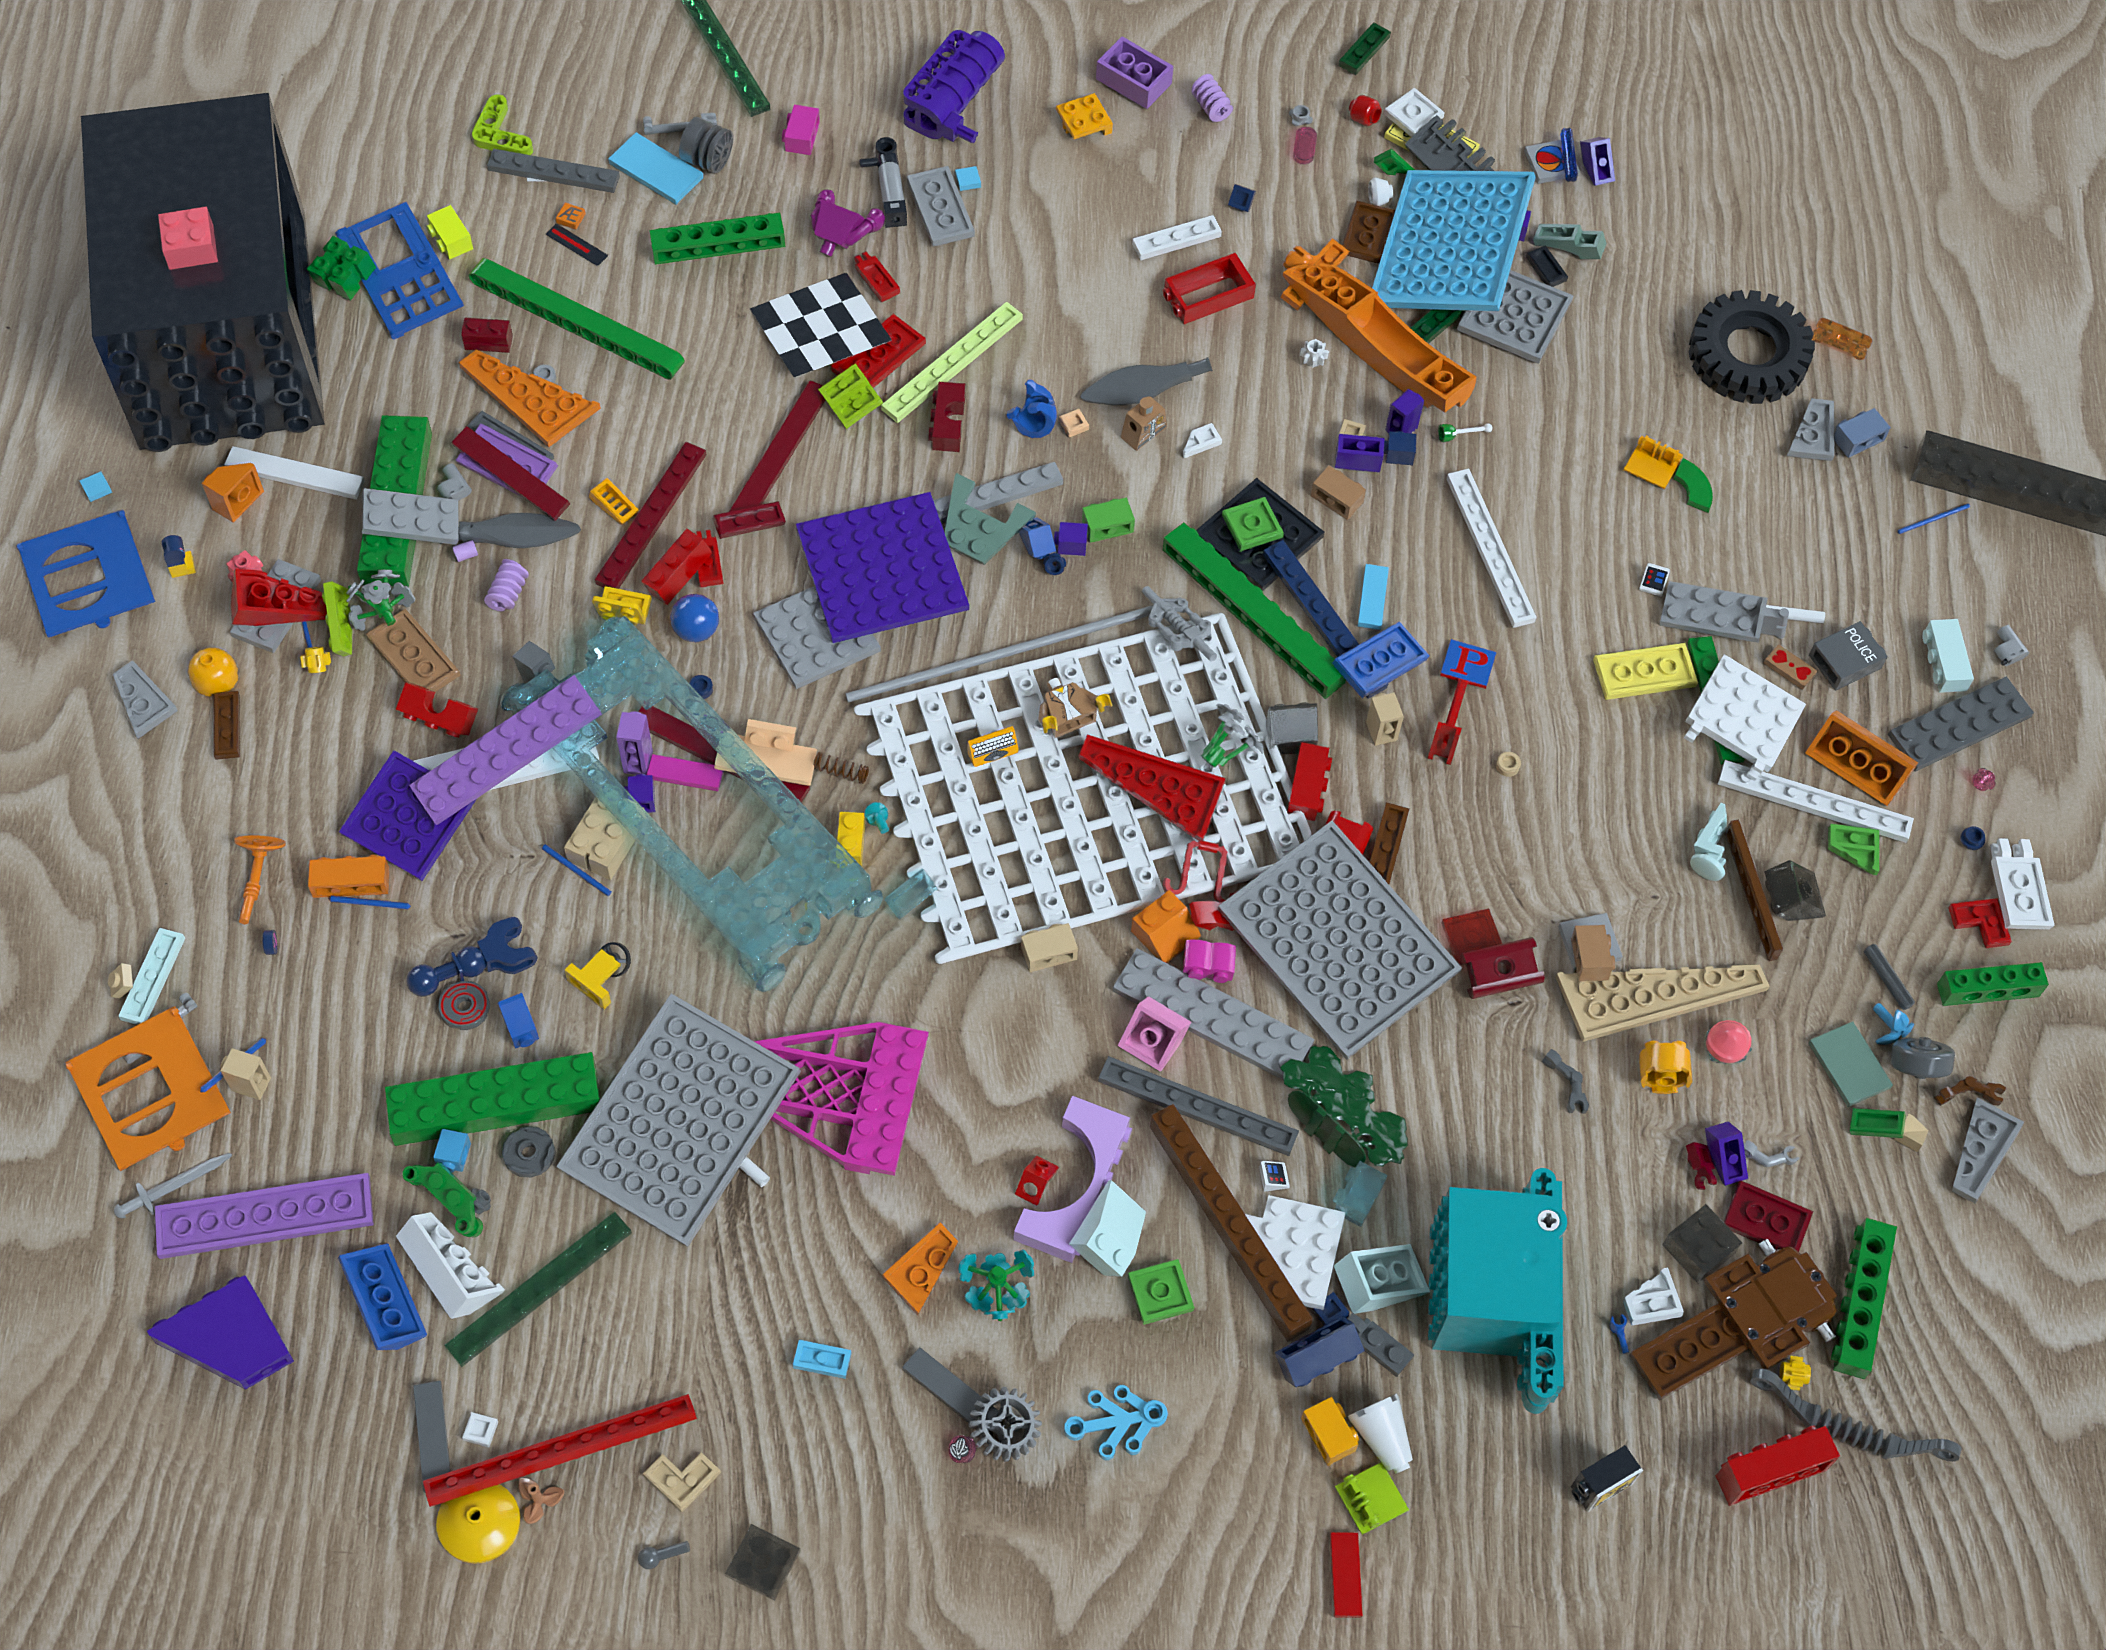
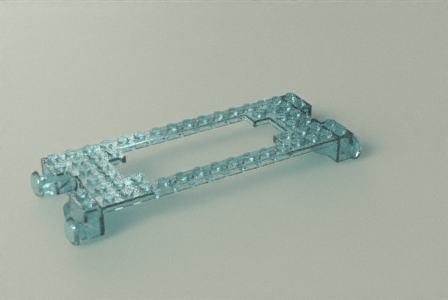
[500,616,884,992]

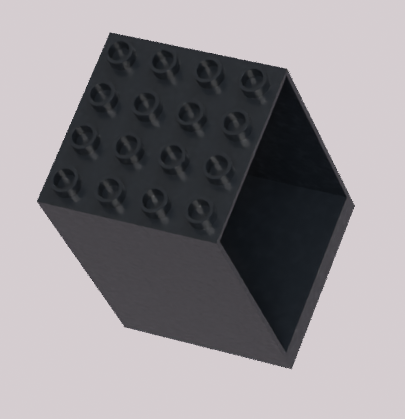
[81,93,325,452]

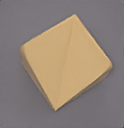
[1894,1113,1928,1152]

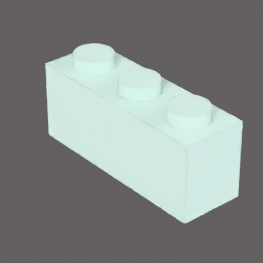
[1922,619,1974,693]

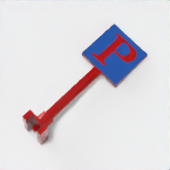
[1428,639,1496,765]

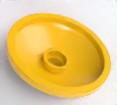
[436,1484,520,1564]

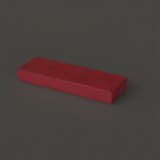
[712,501,786,539]

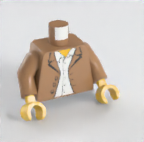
[1038,678,1113,738]

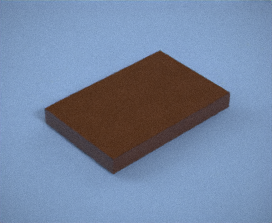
[1342,200,1396,264]

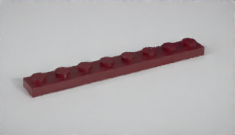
[595,442,707,589]

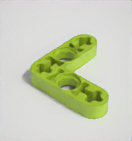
[472,94,533,155]

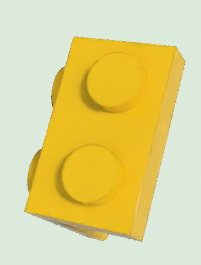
[592,586,652,626]

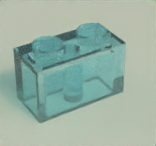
[1333,1161,1388,1227]

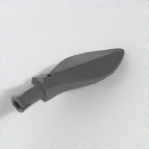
[1080,357,1213,406]
[440,513,581,548]

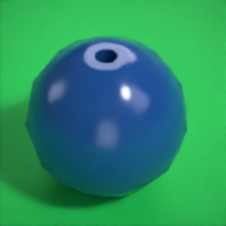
[670,594,719,643]

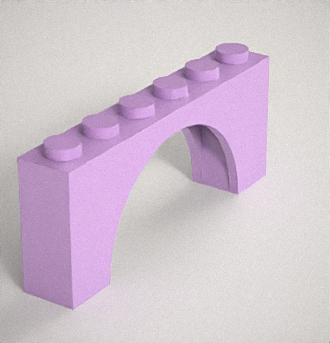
[1014,1096,1132,1263]

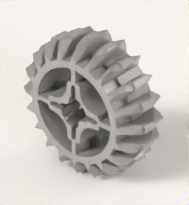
[968,1387,1042,1462]

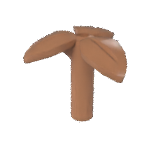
[518,1478,565,1524]

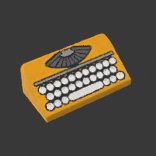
[968,726,1018,767]

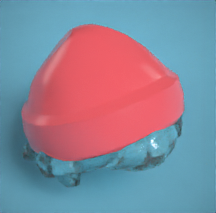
[1706,1020,1752,1064]

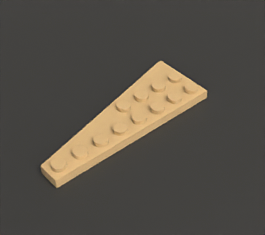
[1555,965,1770,1042]

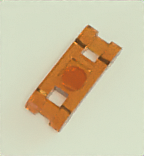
[1812,318,1873,360]

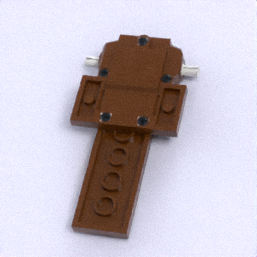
[1629,1239,1837,1401]

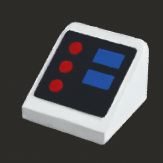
[1639,563,1670,597]
[1259,1161,1290,1192]

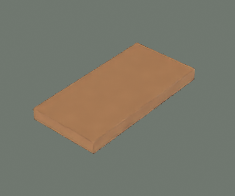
[366,608,461,692]

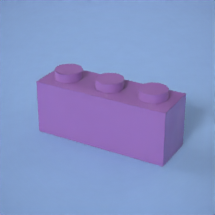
[616,711,653,775]

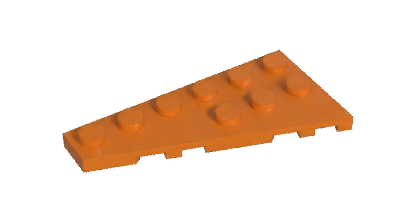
[459,350,601,447]

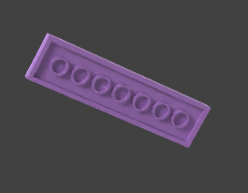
[409,675,602,825]
[155,1173,374,1259]

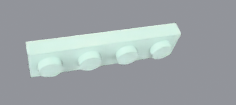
[118,928,185,1025]

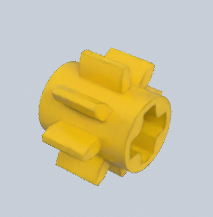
[300,646,331,673]
[1779,1356,1811,1391]

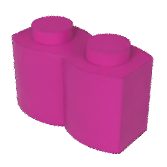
[1183,940,1236,983]

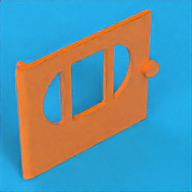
[65,1006,231,1171]

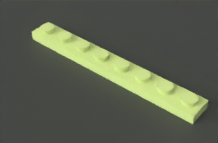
[881,302,1023,423]

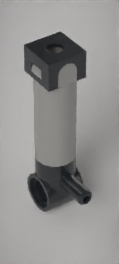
[859,137,907,228]

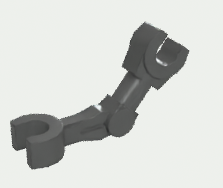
[1542,1049,1589,1114]

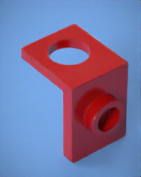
[1015,1156,1059,1206]

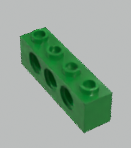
[1937,962,2049,1006]

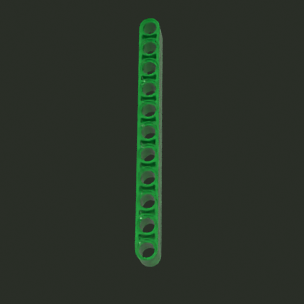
[469,258,685,380]

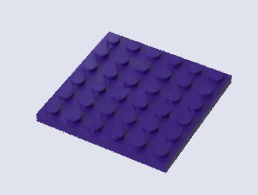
[796,492,969,643]

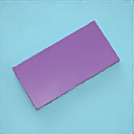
[456,423,558,497]

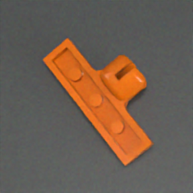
[1280,238,1350,311]

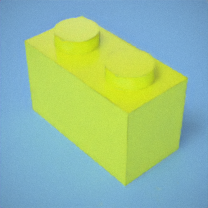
[426,205,473,260]

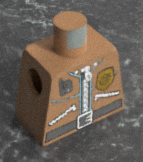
[1121,396,1167,451]

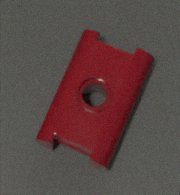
[1460,937,1545,999]

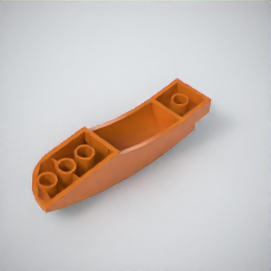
[1283,263,1477,413]

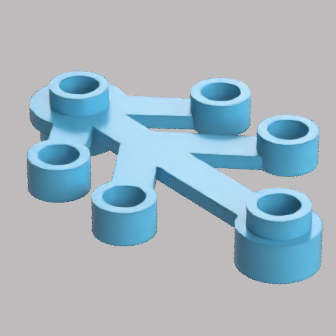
[1064,1385,1168,1460]

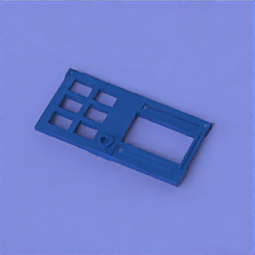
[335,202,464,339]

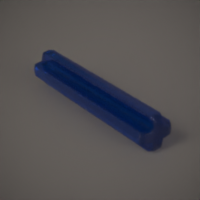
[1560,128,1578,182]

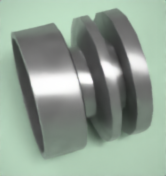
[679,117,734,173]

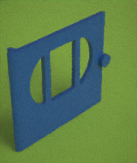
[16,510,155,638]

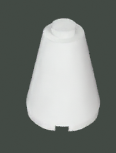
[1348,1394,1413,1474]

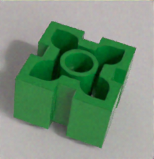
[307,236,376,301]

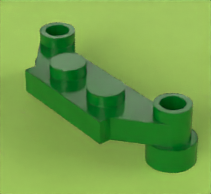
[402,1163,483,1238]

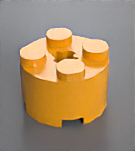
[1639,1041,1693,1094]

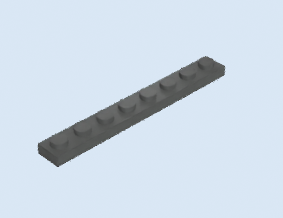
[1098,1056,1299,1156]

